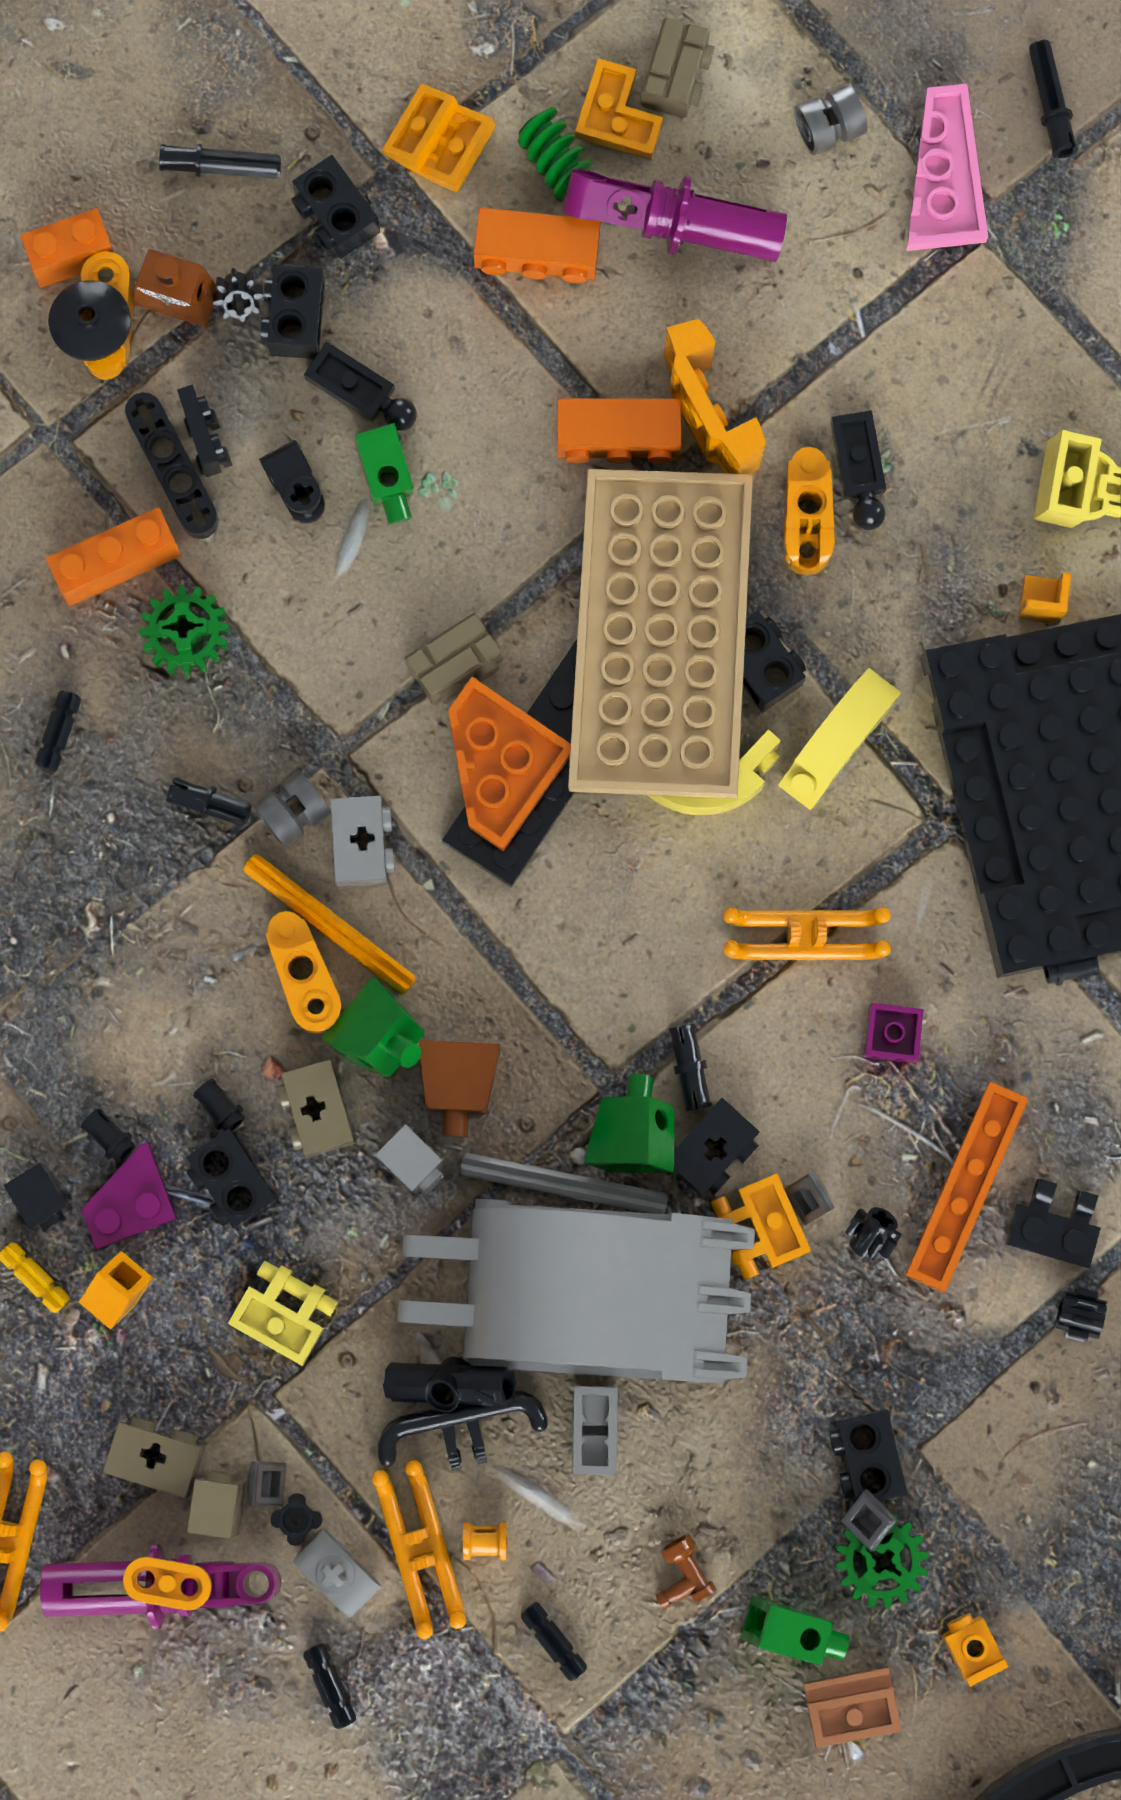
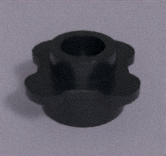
[270,1493,322,1546]

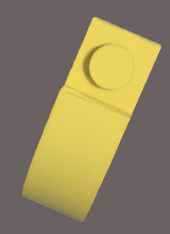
[778,668,902,811]
[648,729,781,815]

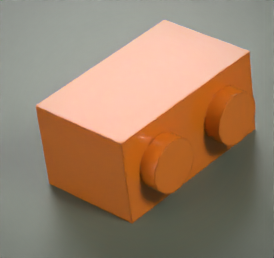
[20,208,114,288]

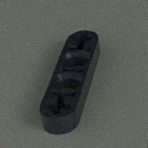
[125,392,219,539]

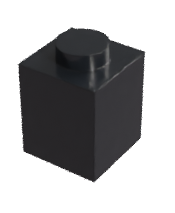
[3,1163,72,1233]

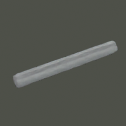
[460,1153,668,1214]

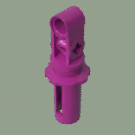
[562,169,787,262]
[40,1544,281,1629]

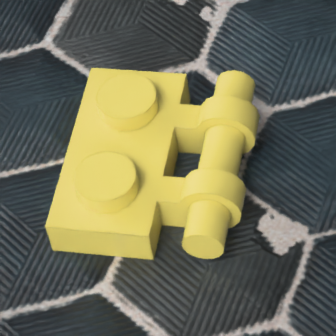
[228,1261,339,1366]

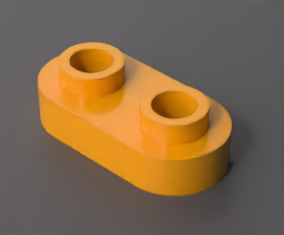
[123,1557,212,1610]

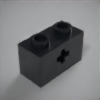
[674,1098,760,1197]

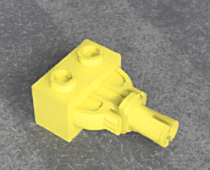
[1033,430,1121,528]

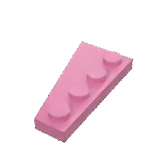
[906,84,988,251]

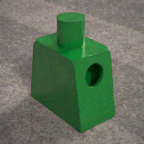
[355,423,413,525]
[322,976,425,1077]
[584,1074,674,1173]
[740,1595,849,1665]

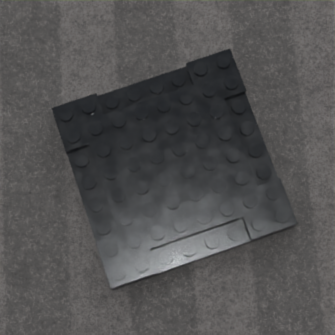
[920,614,1121,978]

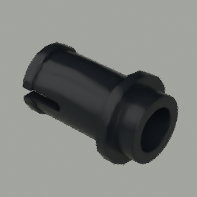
[1043,957,1099,986]
[193,1079,245,1131]
[81,1108,135,1162]

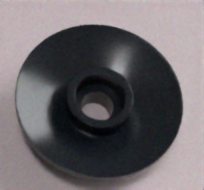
[48,280,131,361]

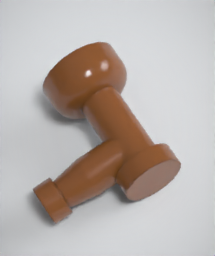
[655,1534,717,1610]

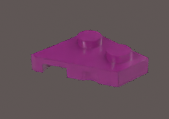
[81,1142,178,1250]

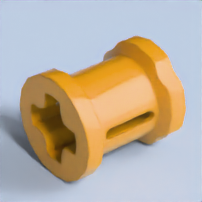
[463,1521,507,1561]

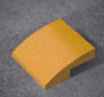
[382,83,496,193]

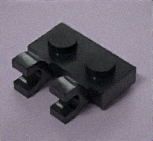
[177,384,233,477]
[1006,1179,1101,1269]

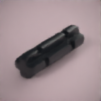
[35,690,81,771]
[521,1602,587,1681]
[303,1643,356,1729]

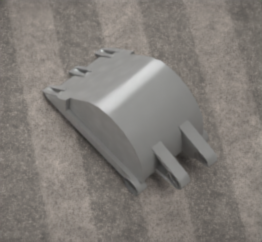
[397,1199,755,1384]

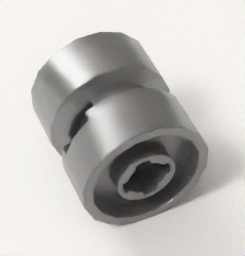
[794,84,868,155]
[252,770,331,849]

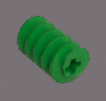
[517,107,593,202]

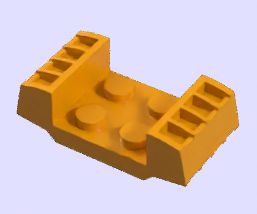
[663,319,766,474]

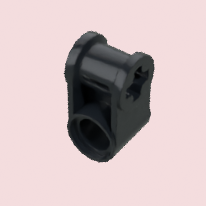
[259,440,325,524]

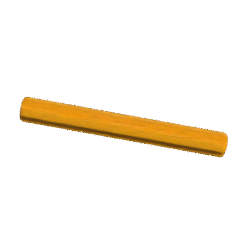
[243,854,416,994]

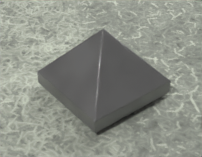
[784,1171,835,1226]
[247,1461,286,1506]
[841,1489,897,1552]

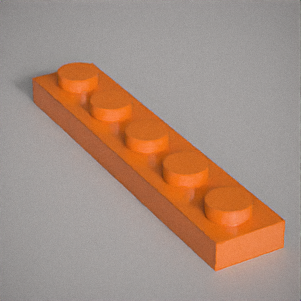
[904,1081,1029,1293]

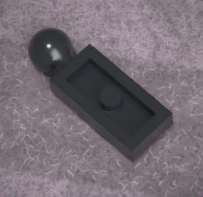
[304,341,417,431]
[830,410,886,530]

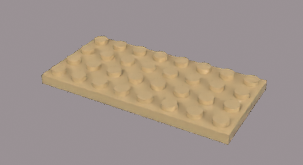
[568,469,753,798]

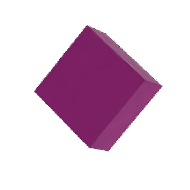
[863,1003,924,1064]

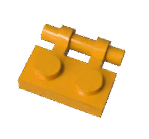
[710,1173,811,1281]

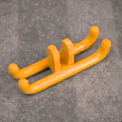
[722,907,891,960]
[0,1452,48,1632]
[372,1459,466,1640]

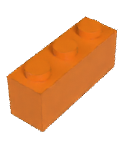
[474,207,601,283]
[557,398,681,464]
[45,507,182,607]

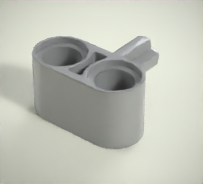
[293,1529,381,1618]

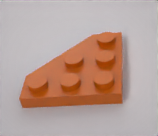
[448,677,571,851]

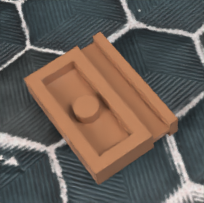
[803,1666,902,1748]

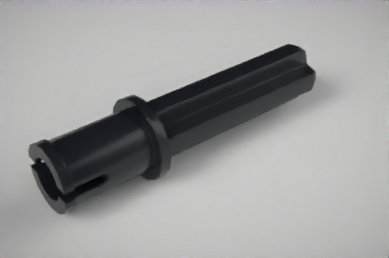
[1029,39,1078,158]
[159,144,281,179]

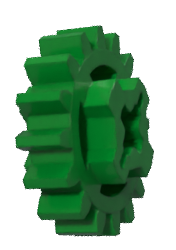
[139,585,231,677]
[834,1514,929,1609]

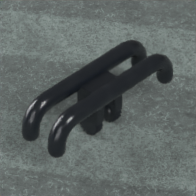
[378,1391,548,1470]

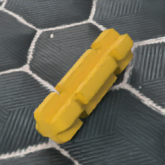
[0,1242,70,1313]

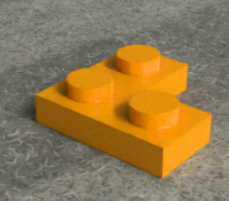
[575,58,664,160]

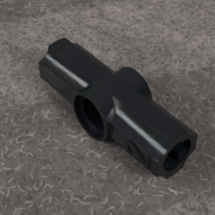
[383,1356,516,1413]

